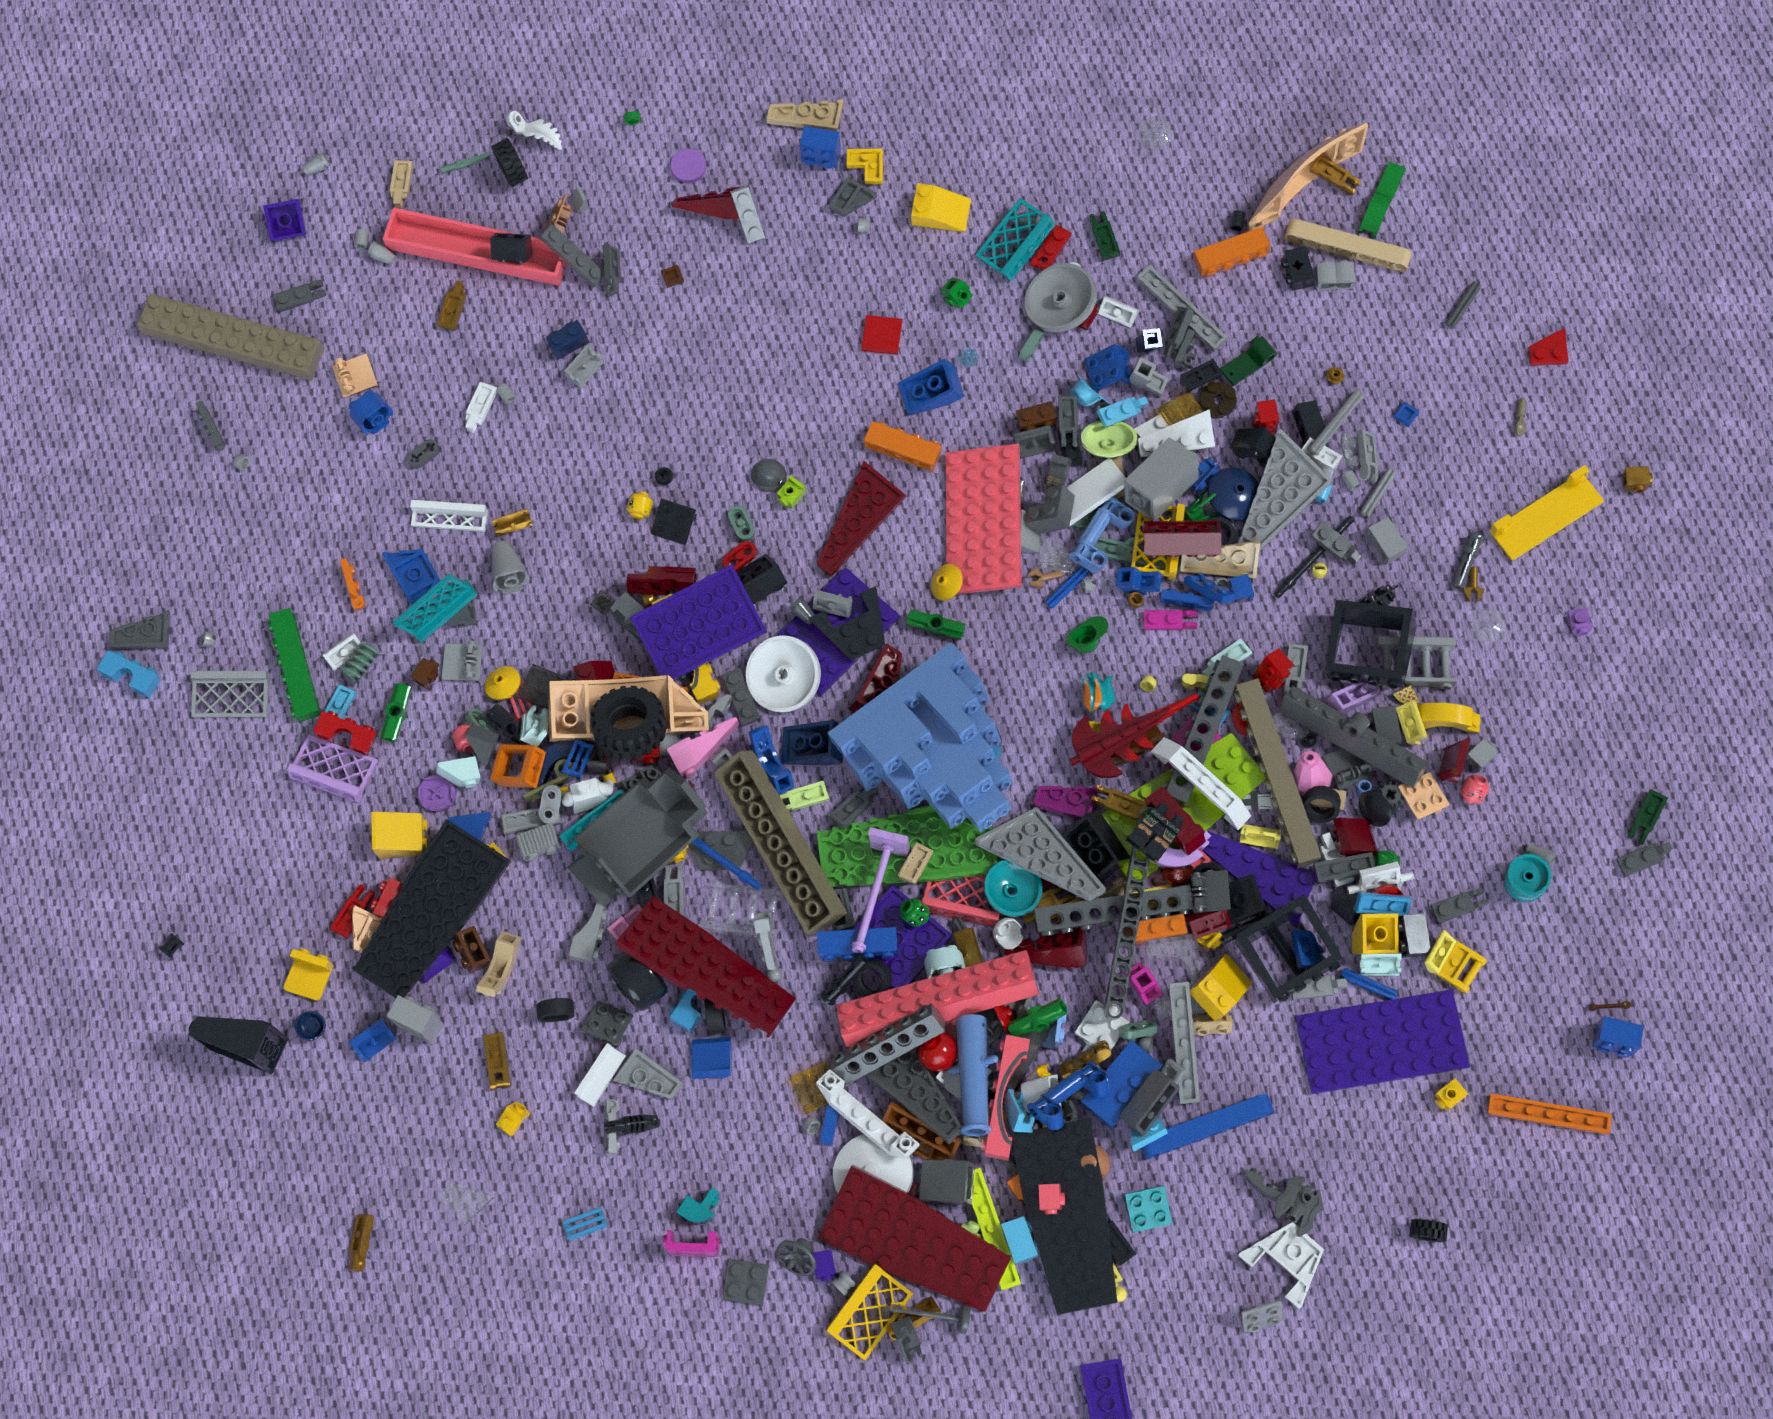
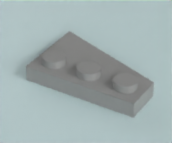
[613,1048,684,1099]

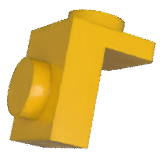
[496,1102,531,1136]

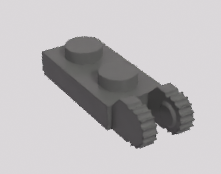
[273,280,326,313]
[1058,395,1078,447]
[195,401,226,451]
[1430,888,1489,924]

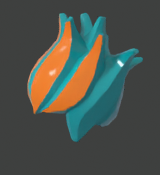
[1080,672,1116,713]

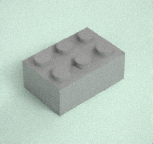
[387,995,443,1045]

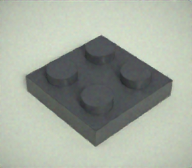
[722,1259,769,1306]

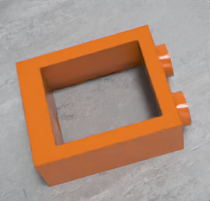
[490,744,546,788]

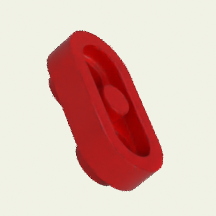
[723,541,757,572]

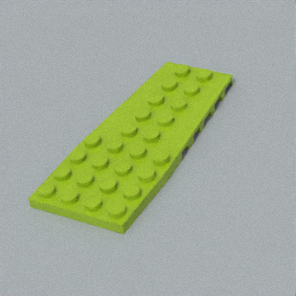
[1102,733,1266,879]

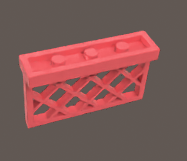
[922,875,1001,927]

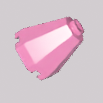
[1292,751,1333,796]

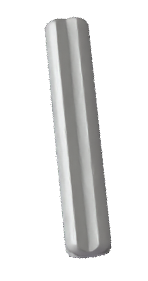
[1360,469,1396,518]

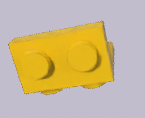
[284,948,334,1001]

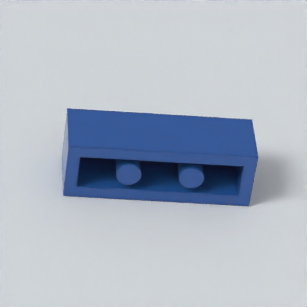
[820,1105,839,1146]

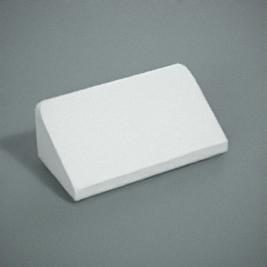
[1098,296,1139,328]
[322,633,361,671]

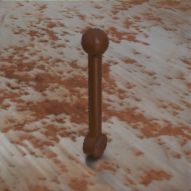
[1589,1001,1631,1011]

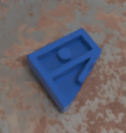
[1291,929,1330,971]

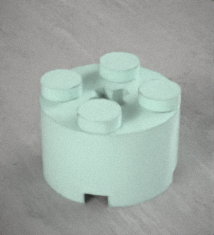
[924,945,966,979]

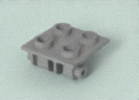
[442,641,483,681]
[1239,1300,1283,1333]

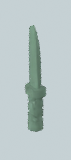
[440,152,490,174]

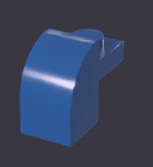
[1116,567,1162,595]

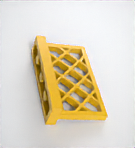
[1131,504,1185,580]
[825,1264,913,1361]

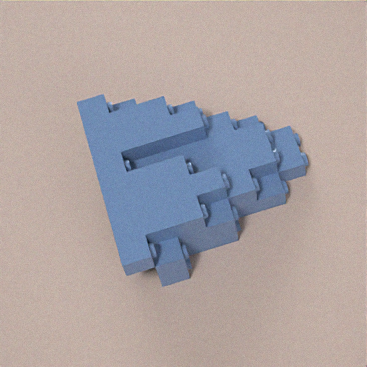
[828,642,1013,832]

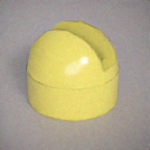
[1312,562,1327,579]
[1140,675,1157,692]

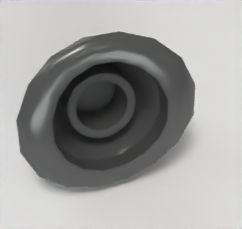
[751,459,787,492]

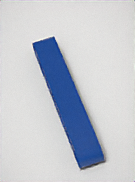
[1141,1093,1275,1160]

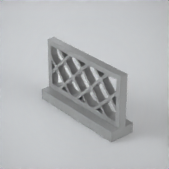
[191,671,271,717]

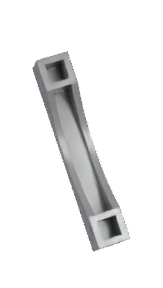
[569,900,612,964]

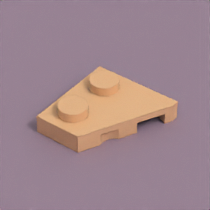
[352,905,382,953]

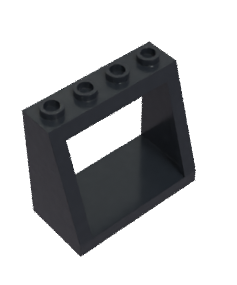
[1325,600,1417,689]
[1235,894,1343,1003]
[188,1016,289,1075]

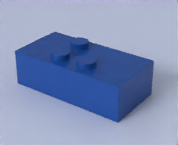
[1080,1040,1163,1131]

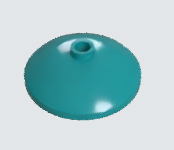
[984,860,1042,917]

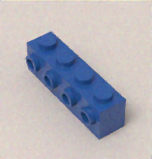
[817,927,898,962]

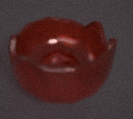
[1162,865,1193,886]

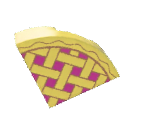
[1393,684,1419,704]

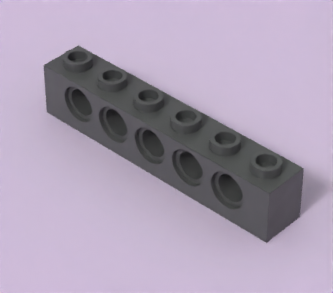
[831,1003,945,1086]

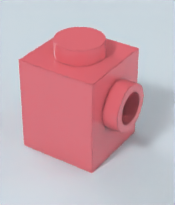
[1039,1184,1065,1214]

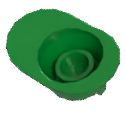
[1067,616,1108,654]

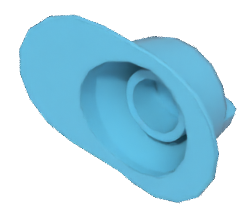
[1070,374,1111,406]

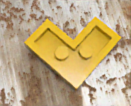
[847,148,883,185]

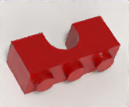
[313,711,377,756]

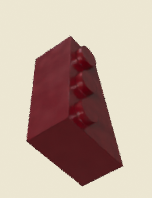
[1144,786,1206,856]

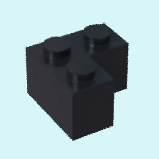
[1229,428,1276,468]

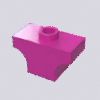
[1123,962,1163,1006]

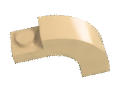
[476,931,521,997]

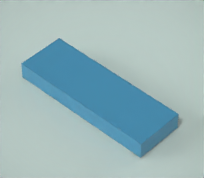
[1354,892,1412,916]

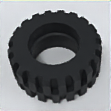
[590,685,667,760]

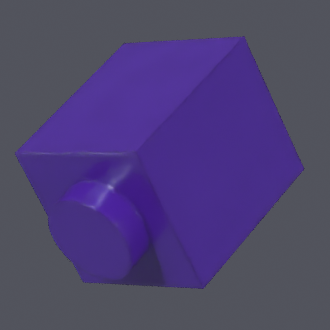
[812,1249,837,1282]

